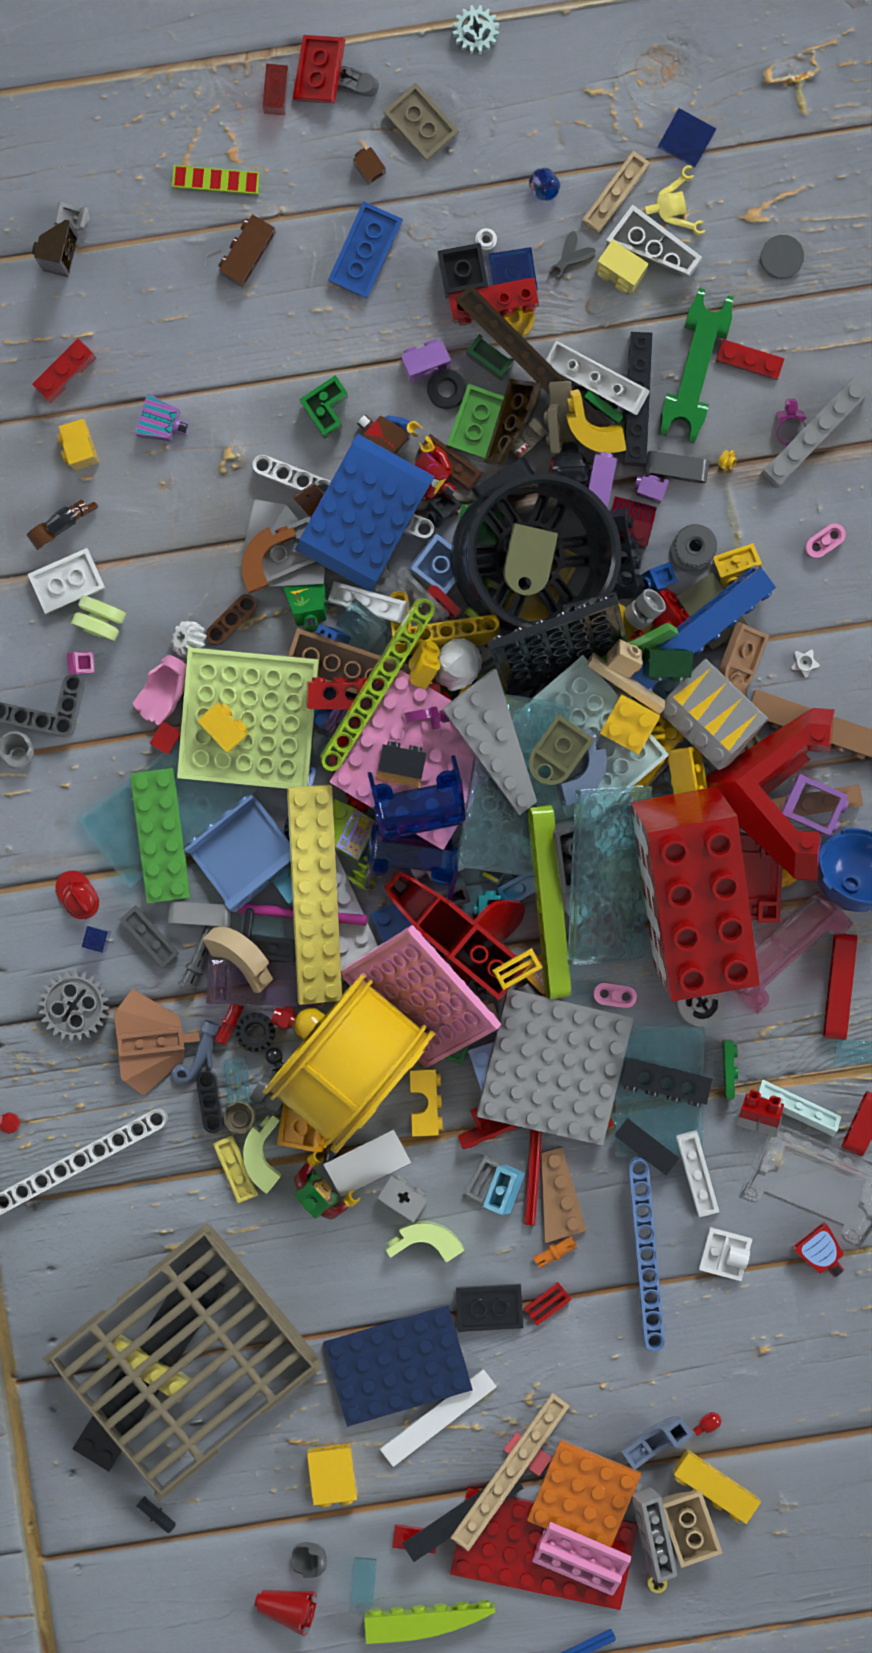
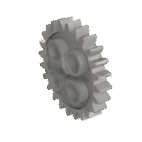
[38,970,110,1041]

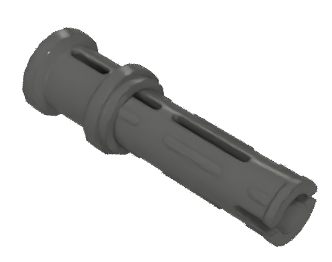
[178,925,213,992]

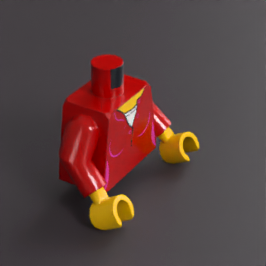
[414,436,457,501]

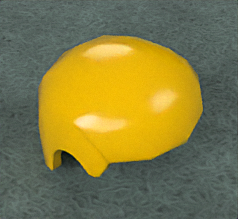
[294,1008,325,1040]

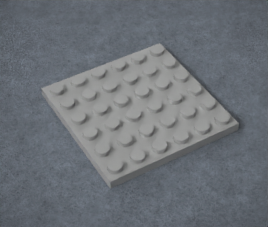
[476,988,634,1146]

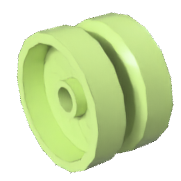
[71,595,127,641]

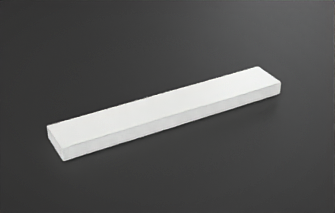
[380,1369,497,1467]

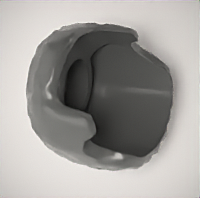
[291,1542,327,1578]

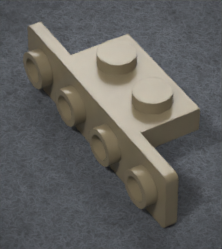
[544,381,576,455]

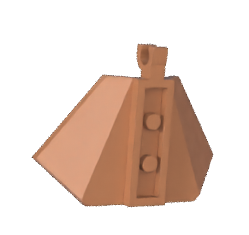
[114,989,200,1097]

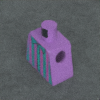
[135,394,190,441]

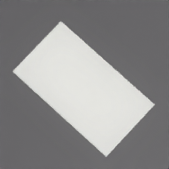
[323,1130,411,1197]

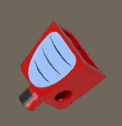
[792,1222,844,1277]

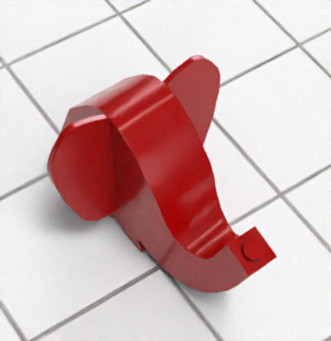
[384,870,528,1000]

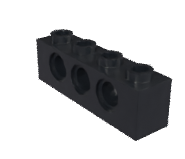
[609,508,645,600]
[620,1057,713,1107]

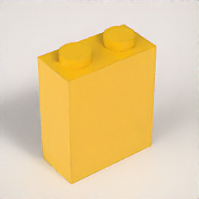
[307,1443,358,1508]

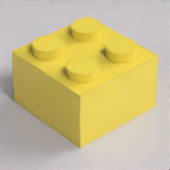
[596,239,649,294]

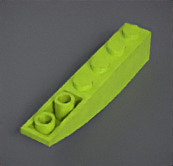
[364,1600,496,1644]

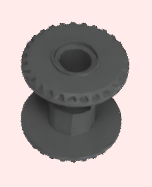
[671,524,717,571]

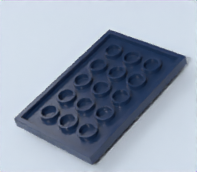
[323,1305,473,1427]

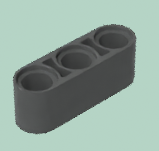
[644,451,710,483]

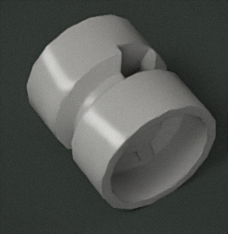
[624,589,666,630]

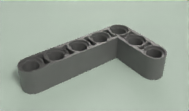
[0,674,85,737]

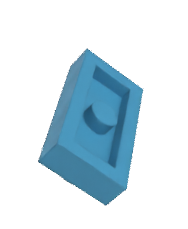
[497,869,535,902]

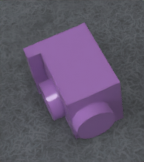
[634,474,669,504]

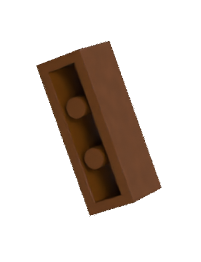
[218,214,276,288]

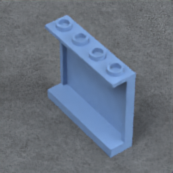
[184,795,291,912]

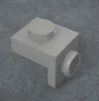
[53,201,90,231]

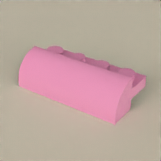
[532,1522,631,1596]

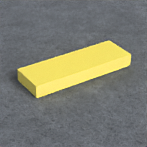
[213,1135,259,1204]

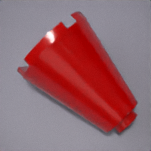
[254,1590,317,1636]

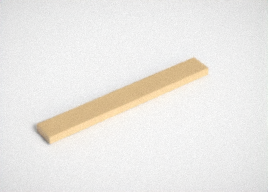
[450,1393,570,1551]

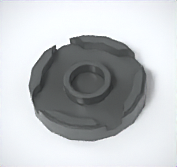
[761,235,804,279]

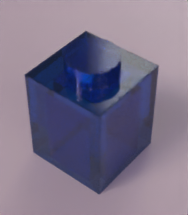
[82,925,111,953]

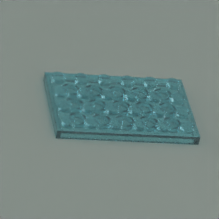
[615,1025,704,1158]

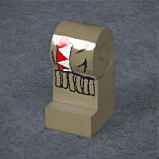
[510,418,548,460]

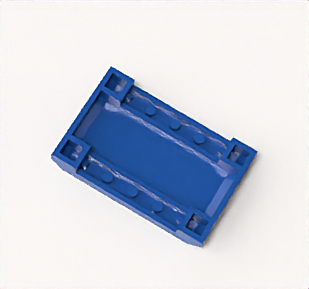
[295,434,435,592]

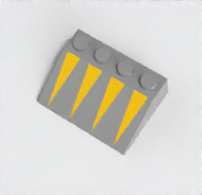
[661,659,769,770]

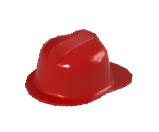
[55,870,99,919]

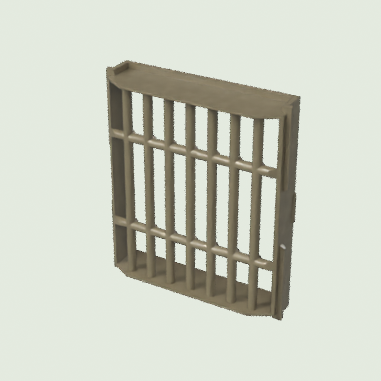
[43,1223,323,1502]

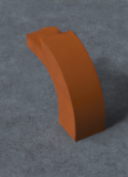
[242,526,296,594]

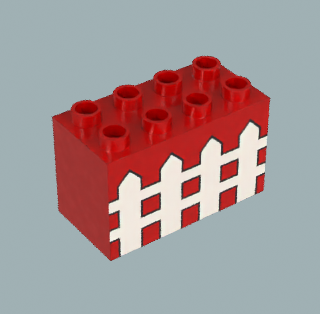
[630,787,760,1002]

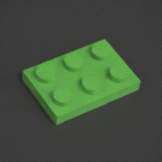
[447,384,504,459]

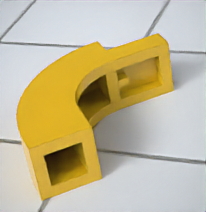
[565,389,626,453]

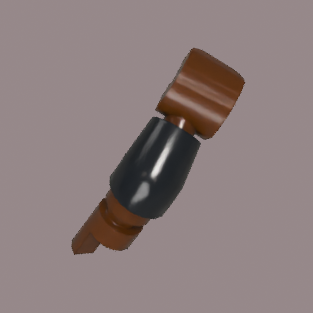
[27,500,98,550]

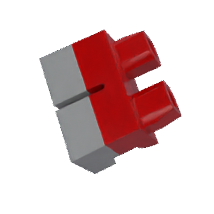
[736,1090,784,1137]

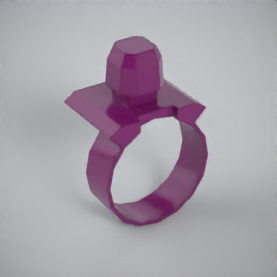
[776,398,806,446]
[404,706,450,730]

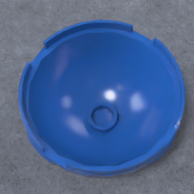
[817,828,872,912]

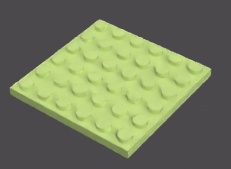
[177,647,319,789]

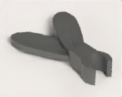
[549,231,596,279]

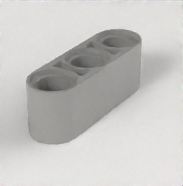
[168,901,232,927]

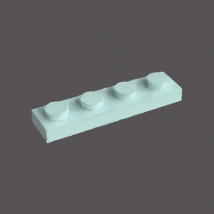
[758,1080,841,1137]

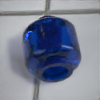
[529,168,561,201]

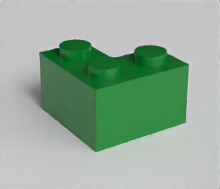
[299,375,348,439]

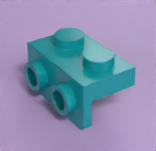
[474,891,501,917]

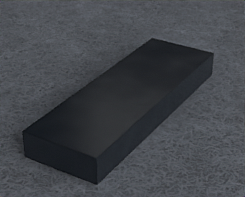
[614,1118,680,1175]

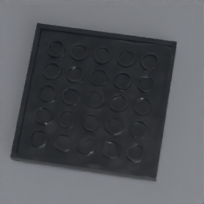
[487,596,628,697]

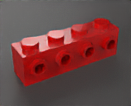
[448,277,540,326]

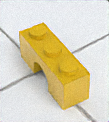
[410,1068,443,1136]

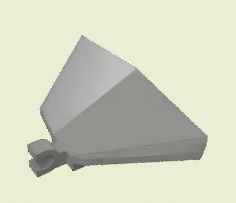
[241,499,326,587]

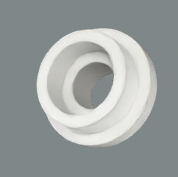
[475,228,497,251]

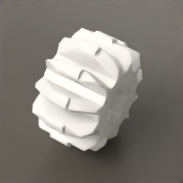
[171,621,207,658]

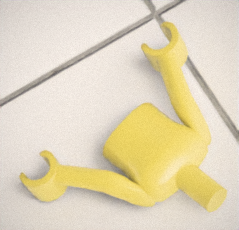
[645,165,706,236]

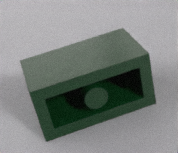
[643,647,693,681]

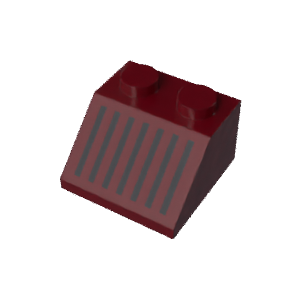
[611,496,657,549]

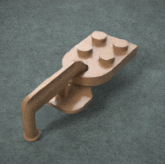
[719,622,769,698]

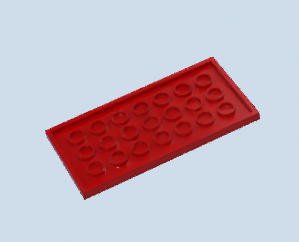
[450,1487,638,1610]

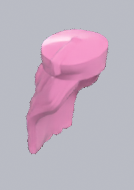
[132,655,187,726]

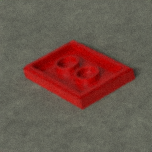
[293,35,346,104]

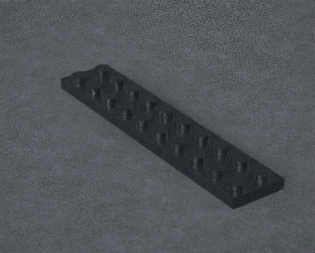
[72,1263,225,1472]

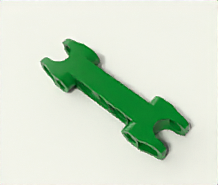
[660,288,734,444]

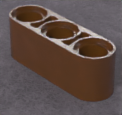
[206,594,258,646]

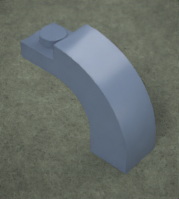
[556,729,607,806]
[620,1416,693,1470]

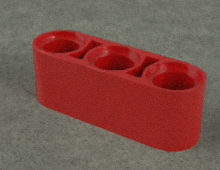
[841,1091,872,1157]

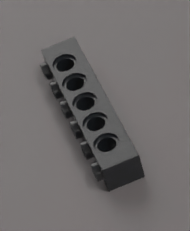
[623,332,653,467]

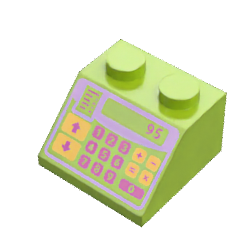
[333,800,377,862]

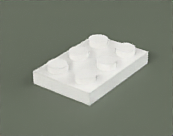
[28,548,105,614]

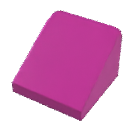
[67,651,95,675]

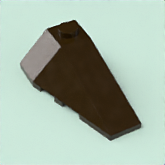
[484,379,542,466]

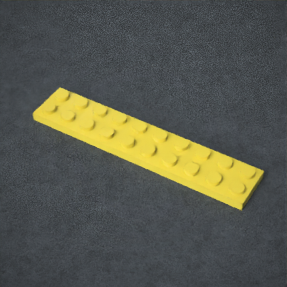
[287,784,342,1005]

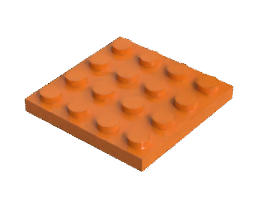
[527,1439,641,1547]

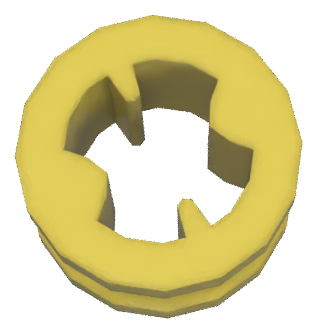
[647,1575,668,1593]

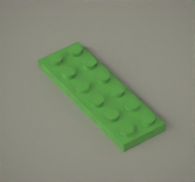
[130,768,191,903]

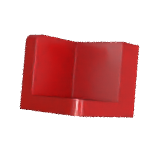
[149,722,181,754]

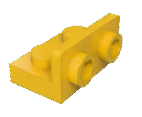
[713,543,762,588]

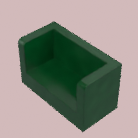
[466,334,514,381]

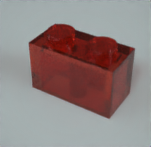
[262,63,289,116]

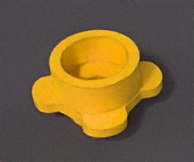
[718,450,737,473]

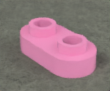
[805,524,846,559]
[593,983,637,1008]

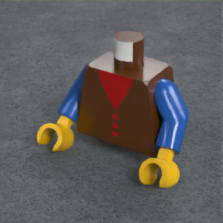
[357,414,423,454]

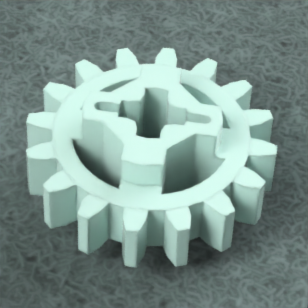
[453,5,499,54]

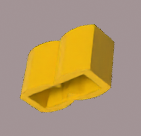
[409,640,440,690]

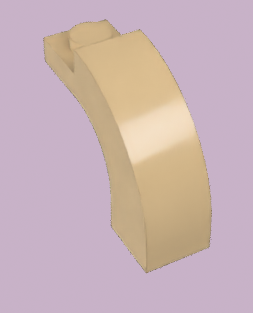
[202,926,273,993]

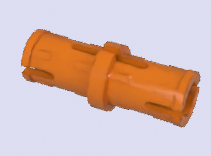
[533,1236,578,1269]

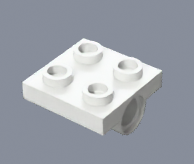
[699,1227,752,1281]

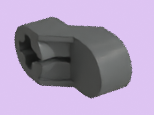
[338,66,379,96]

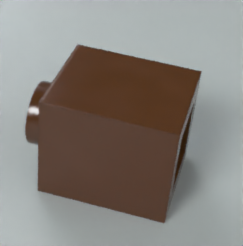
[353,147,386,185]

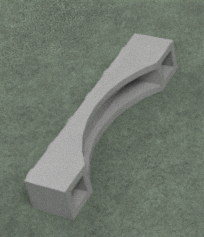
[761,376,870,488]

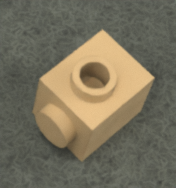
[607,639,643,678]

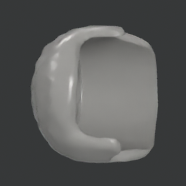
[0,731,34,769]

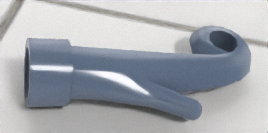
[171,1020,220,1085]

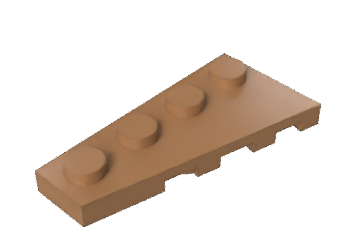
[541,1146,587,1243]

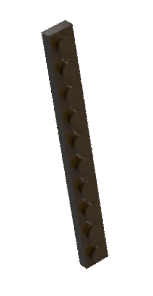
[455,285,612,454]

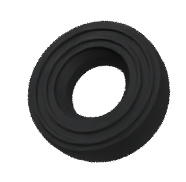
[427,369,466,409]

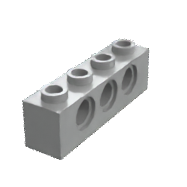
[632,1487,678,1583]

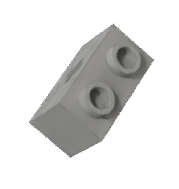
[377,1174,428,1223]

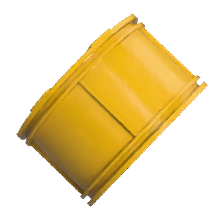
[262,973,435,1154]

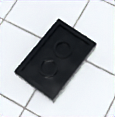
[456,1283,524,1332]

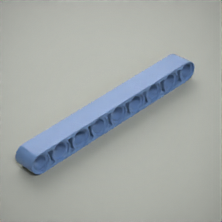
[628,1156,665,1352]

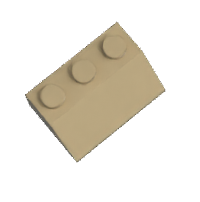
[662,1490,723,1568]

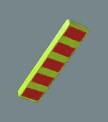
[172,165,260,196]

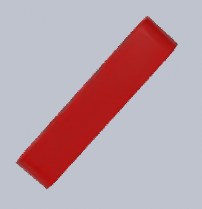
[823,932,857,1040]

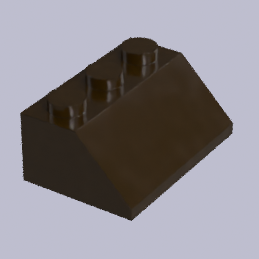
[32,220,78,277]

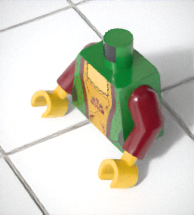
[294,1152,360,1220]

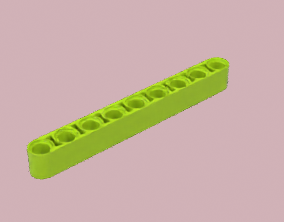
[321,598,435,771]
[528,805,571,1000]

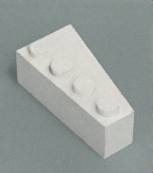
[606,204,702,277]

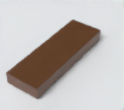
[417,434,482,490]

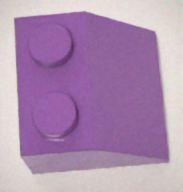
[401,339,451,383]

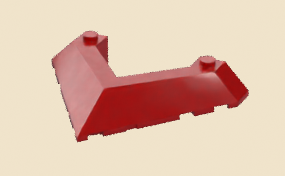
[706,708,835,881]

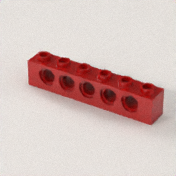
[306,677,440,710]

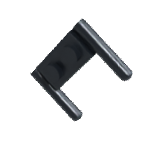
[243,908,296,963]

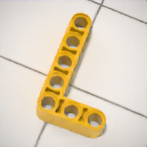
[390,591,501,655]

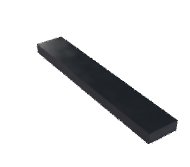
[402,1480,524,1562]

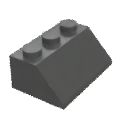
[553,816,599,895]

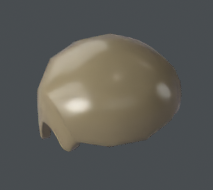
[223,1101,256,1134]

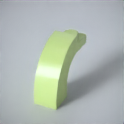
[243,1114,282,1194]
[386,1221,465,1263]

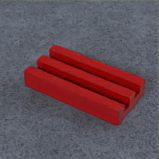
[524,1282,572,1326]

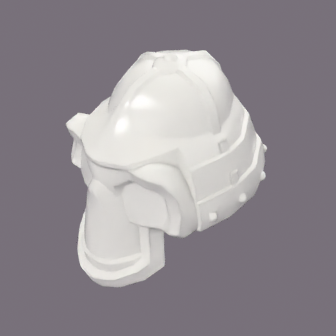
[435,638,482,691]

